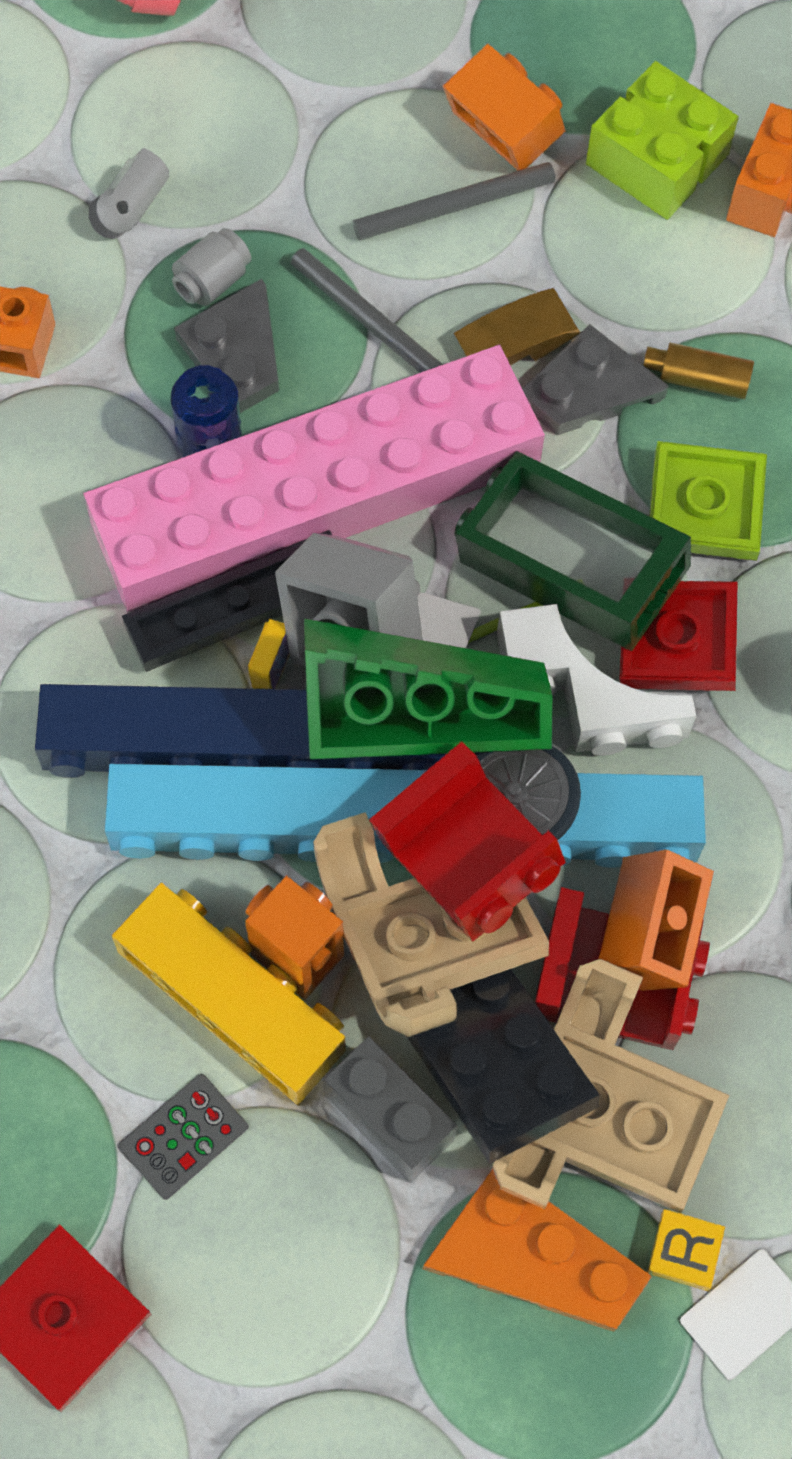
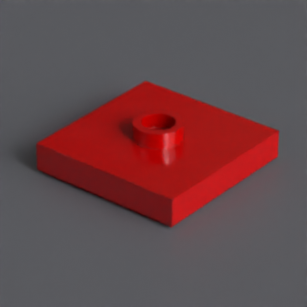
[619,580,738,691]
[0,1224,152,1412]

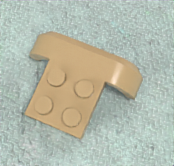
[313,812,549,1037]
[492,959,730,1213]

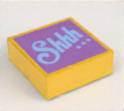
[248,618,290,689]

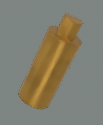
[643,342,754,400]

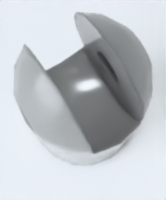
[89,148,169,239]

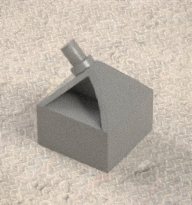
[275,533,423,667]

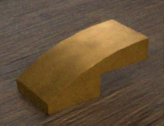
[454,288,581,366]

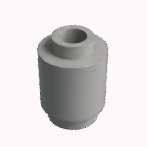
[172,228,251,306]

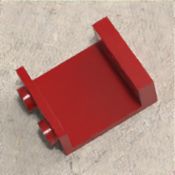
[369,742,566,942]
[535,887,710,1050]

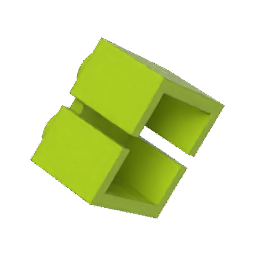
[586,60,739,220]

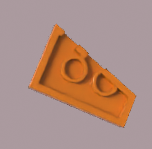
[423,1168,652,1332]

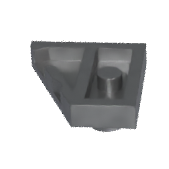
[175,279,279,417]
[522,324,668,435]

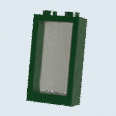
[454,451,691,652]

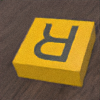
[647,1209,725,1291]

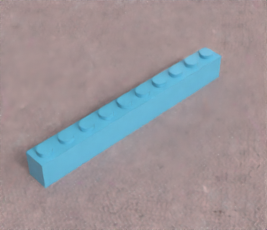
[105,764,706,868]

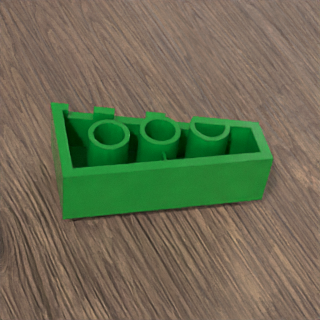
[304,618,552,759]

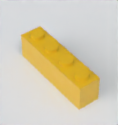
[111,882,346,1106]

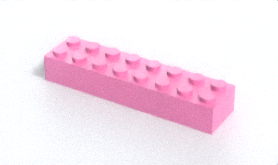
[83,345,545,613]

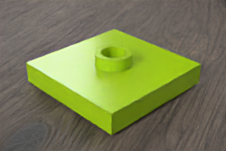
[649,441,767,561]

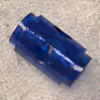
[170,365,243,457]

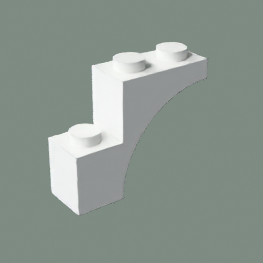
[497,604,696,756]

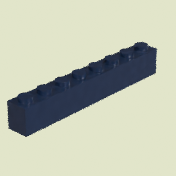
[35,684,480,778]

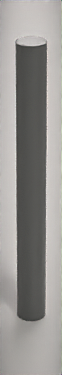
[353,162,555,240]
[291,248,443,373]

